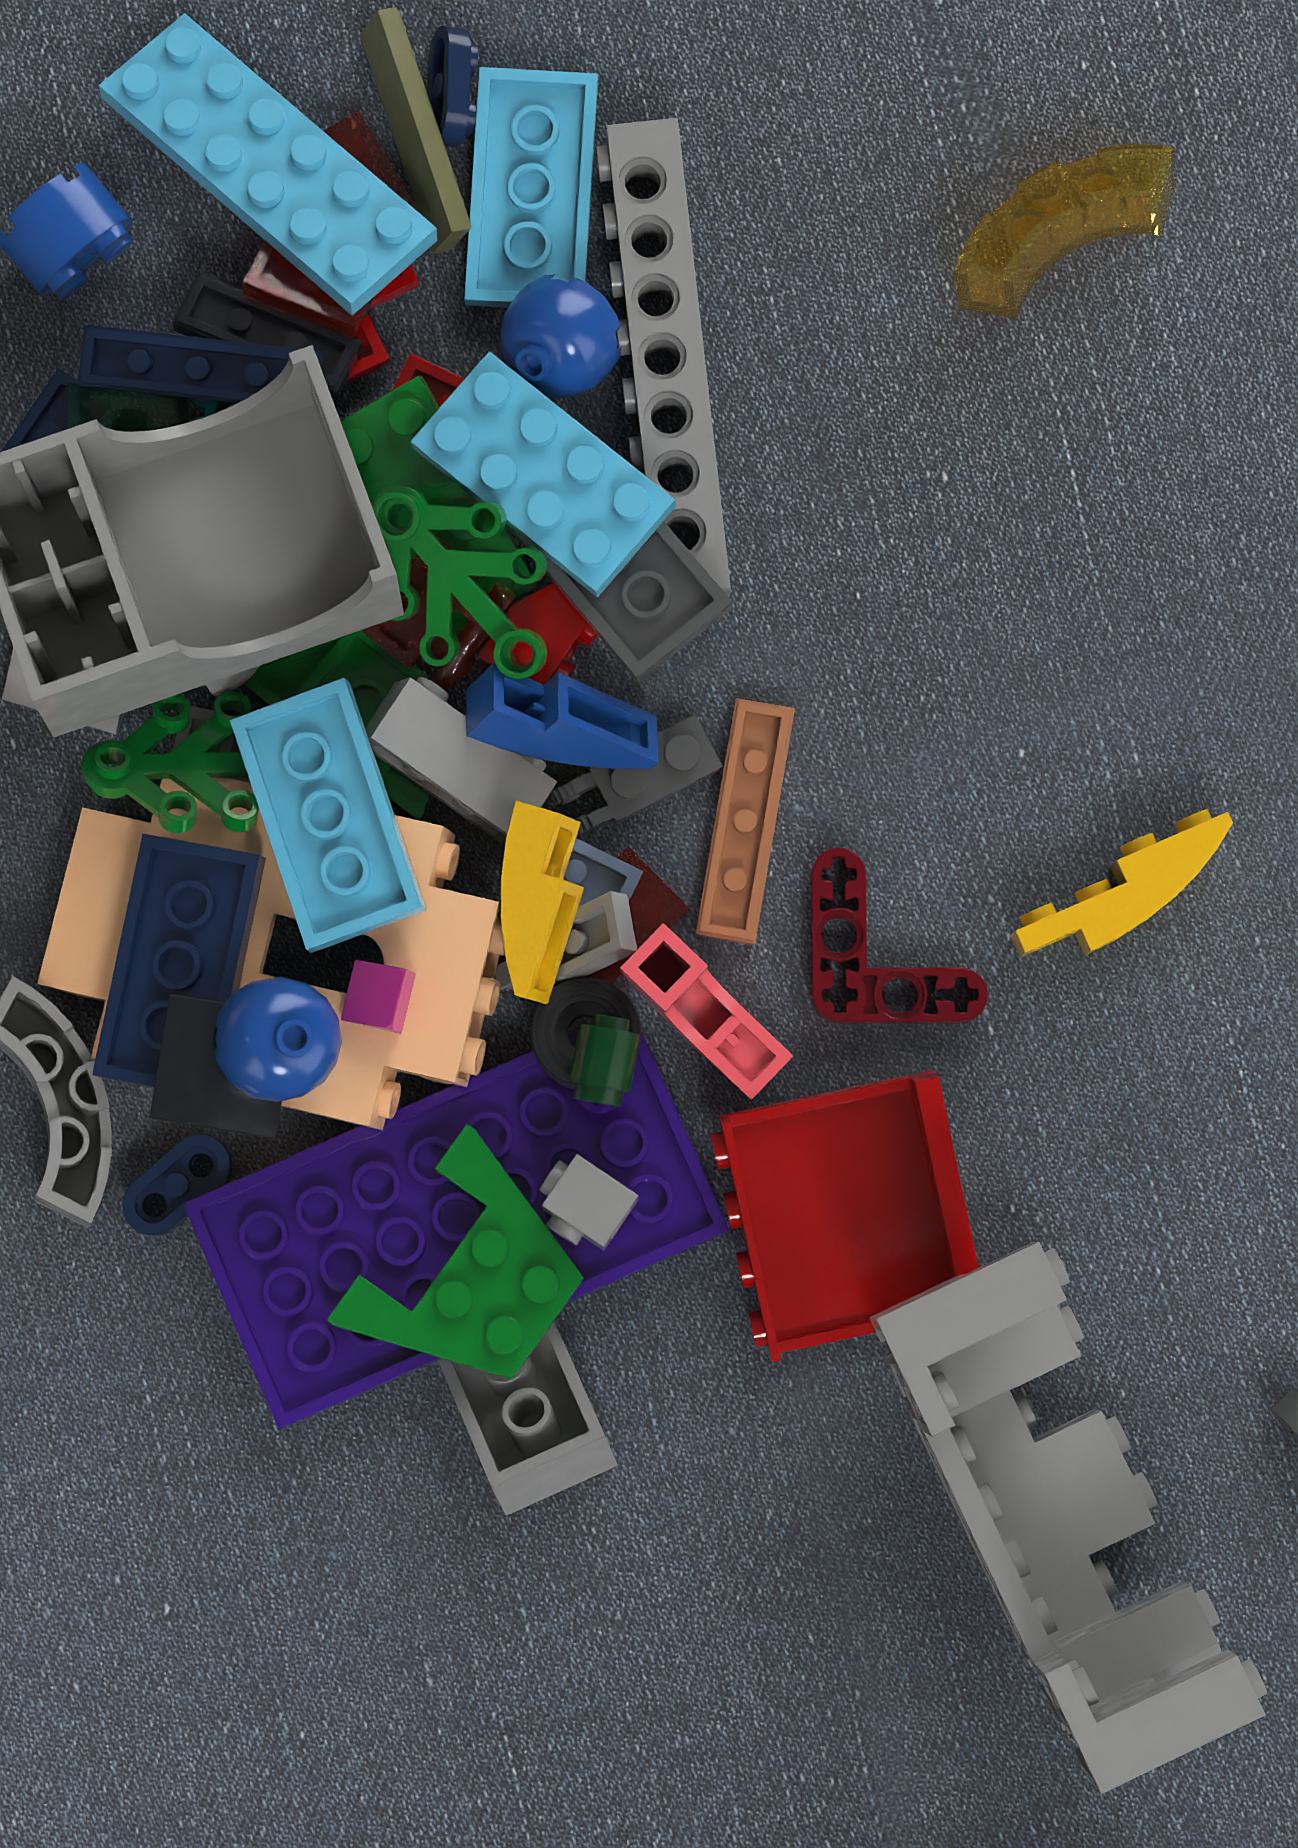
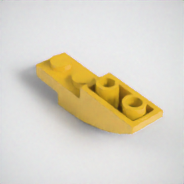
[1010,809,1233,957]

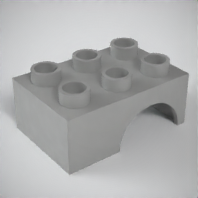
[0,345,404,737]

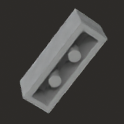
[365,677,557,844]

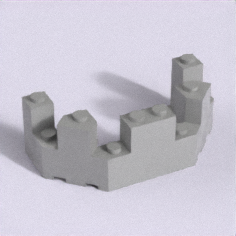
[869,1242,1267,1794]

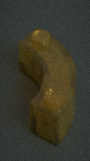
[954,144,1176,318]

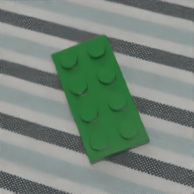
[341,375,540,646]

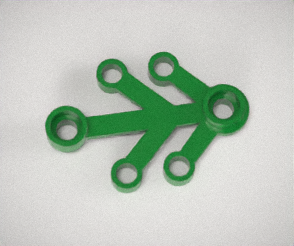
[371,485,547,679]
[82,692,259,833]

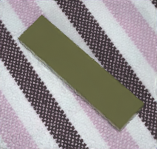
[359,7,471,254]

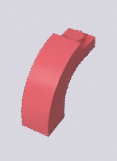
[620,923,793,1100]

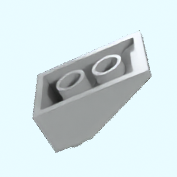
[438,1321,618,1516]

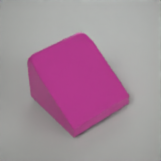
[341,960,416,1034]

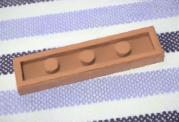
[695,698,795,946]

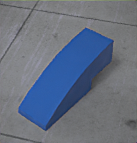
[466,663,659,769]

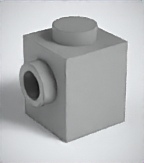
[539,1154,638,1251]

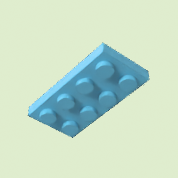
[464,67,598,308]
[410,351,676,598]
[230,678,427,953]

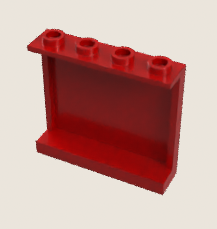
[710,1070,979,1362]

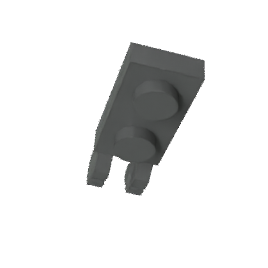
[549,714,723,839]

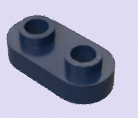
[427,26,478,147]
[122,1134,232,1236]

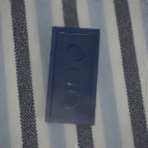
[92,834,266,1088]

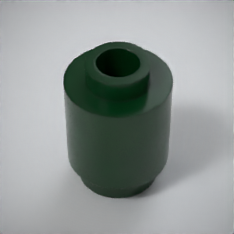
[569,1014,640,1107]

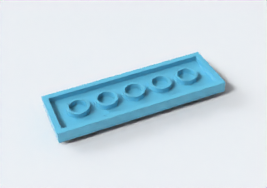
[99,13,437,316]

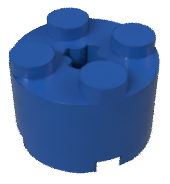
[0,163,134,301]

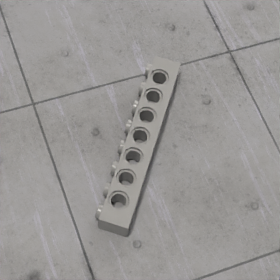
[596,117,731,598]

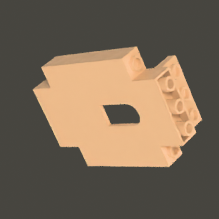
[37,778,505,1130]

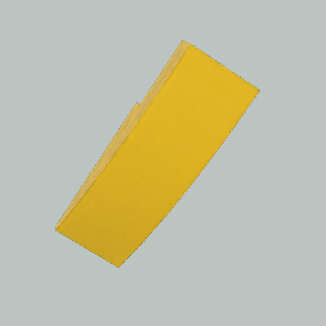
[501,800,584,1005]

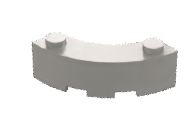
[0,976,112,1228]

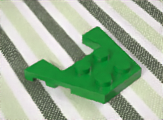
[327,1124,584,1380]

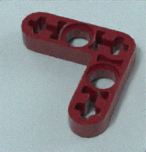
[811,847,988,1024]

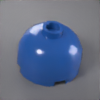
[499,274,622,398]
[214,977,342,1102]

